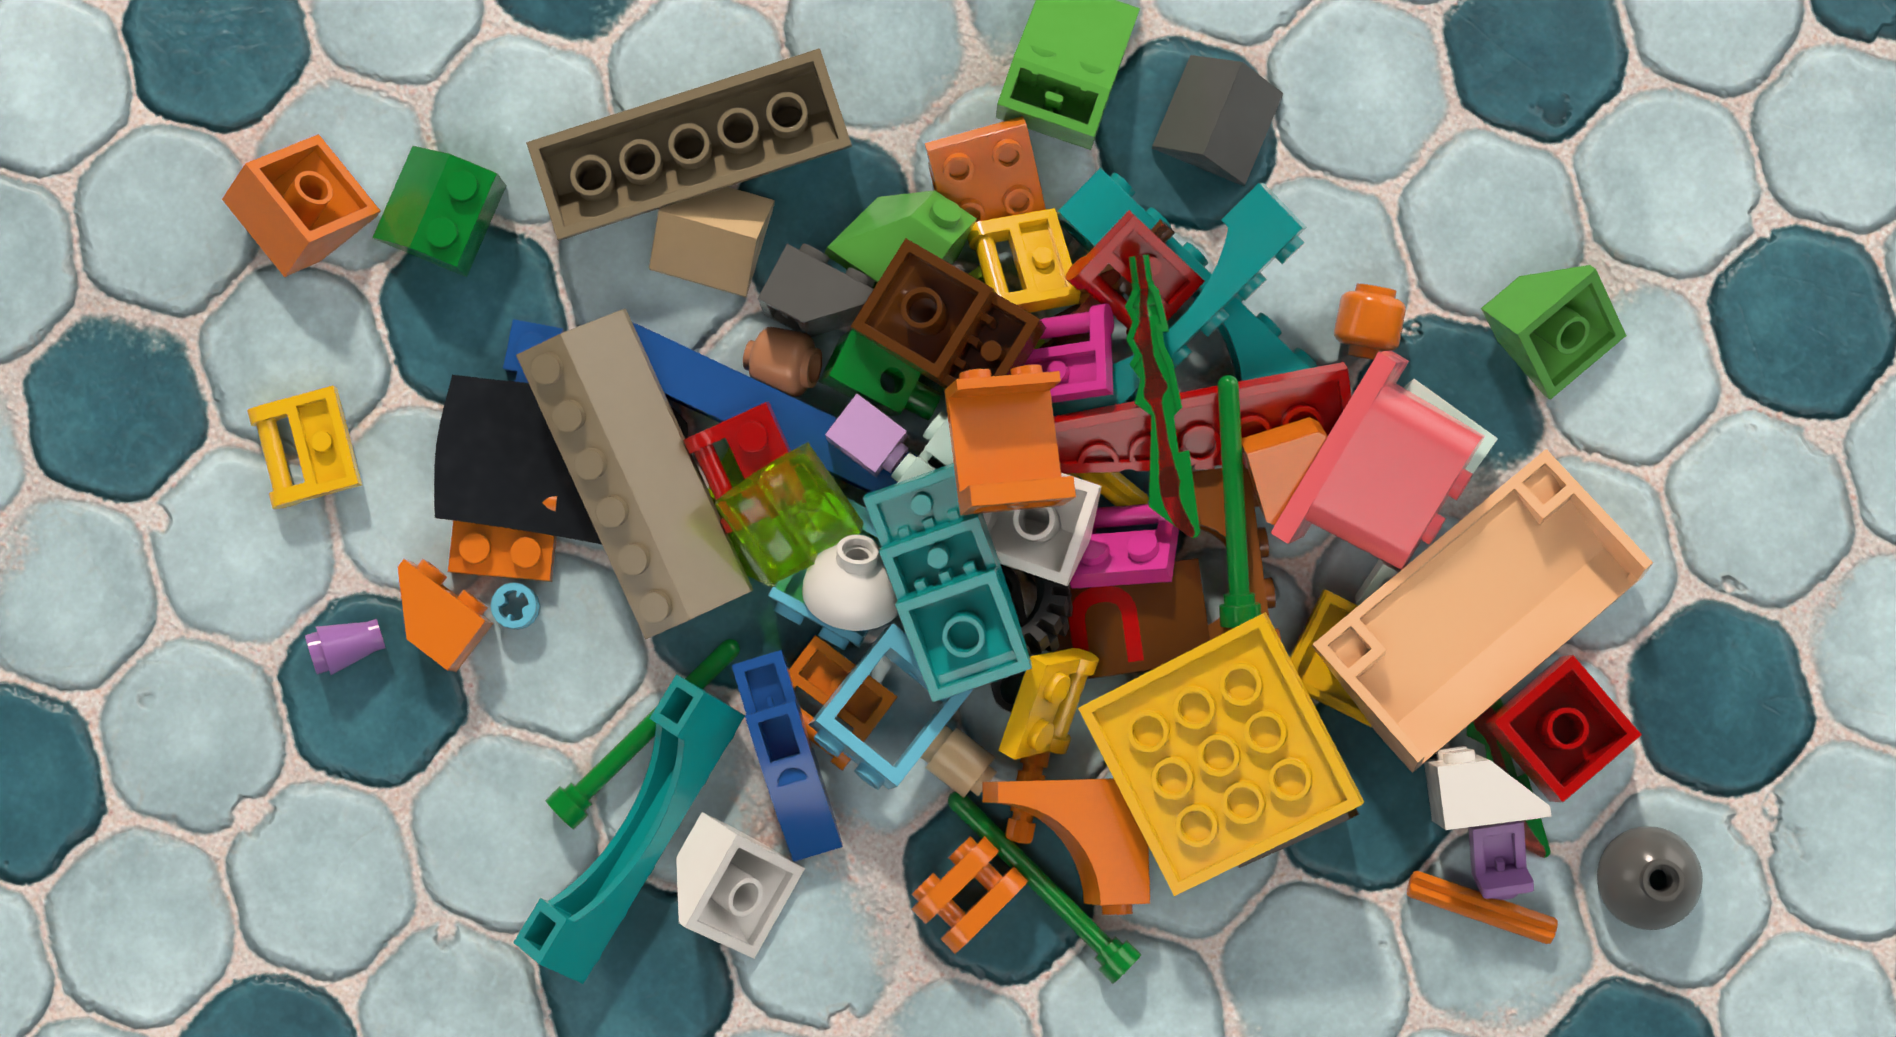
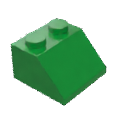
[372,146,507,277]

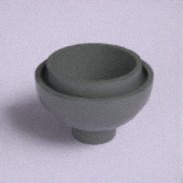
[1597,826,1703,930]

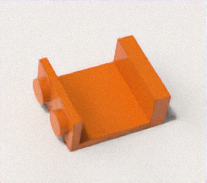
[945,365,1076,515]

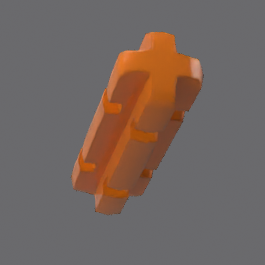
[1005,751,1050,844]

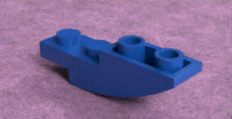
[732,649,843,862]

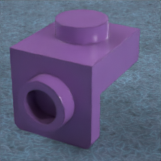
[1468,820,1534,900]

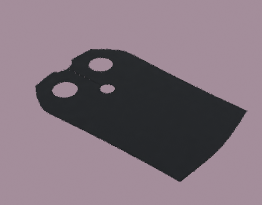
[434,374,688,545]

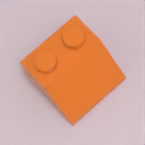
[222,134,381,277]

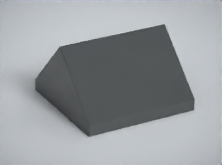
[1152,55,1283,186]

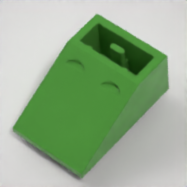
[996,0,1140,150]

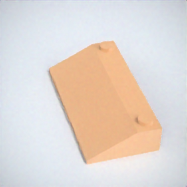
[1312,449,1653,773]

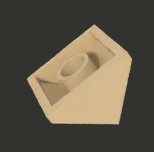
[649,187,775,298]

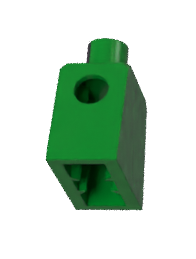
[818,330,942,420]

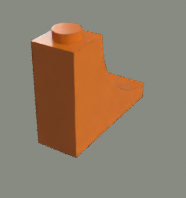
[982,778,1150,915]

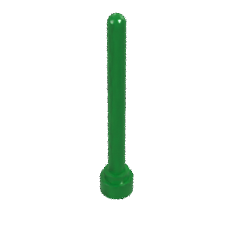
[1218,375,1261,628]
[545,639,740,830]
[948,791,1142,984]

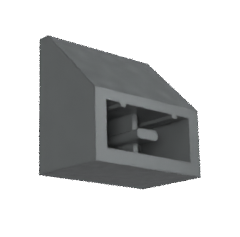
[758,244,876,337]

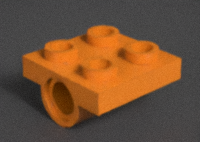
[924,116,1046,223]

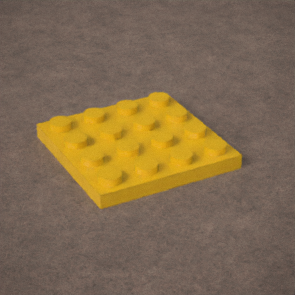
[1078,612,1364,896]

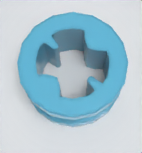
[490,582,540,630]

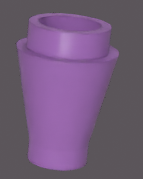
[305,619,386,675]

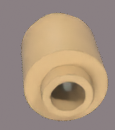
[920,725,997,798]

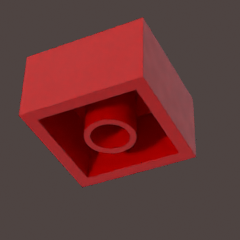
[1483,655,1642,802]

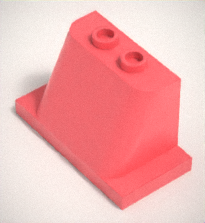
[1271,351,1485,570]

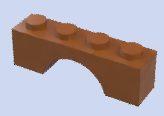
[1189,465,1281,640]

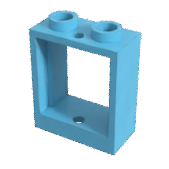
[808,623,973,790]

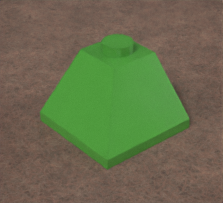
[824,190,977,288]
[1481,265,1627,400]

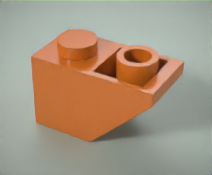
[398,559,494,672]

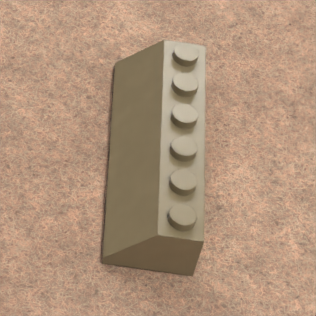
[526,48,852,241]
[516,309,753,640]

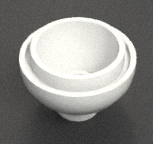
[802,535,898,631]

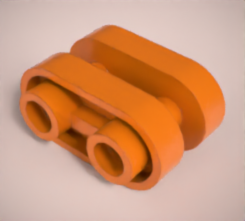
[911,836,1028,954]

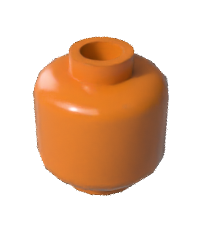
[1334,283,1406,360]

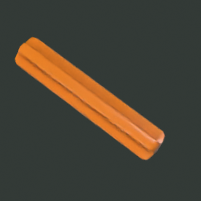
[1407,871,1558,944]

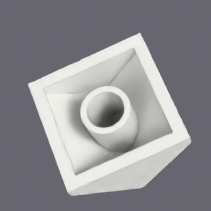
[983,473,1102,586]

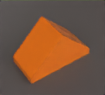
[1242,417,1328,526]

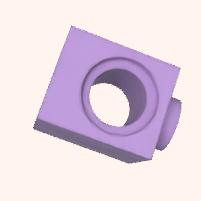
[825,394,909,477]

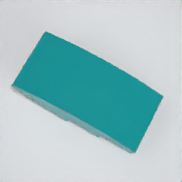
[863,463,1032,702]

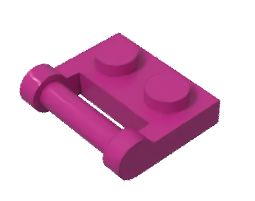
[1024,303,1114,403]
[1070,496,1181,588]

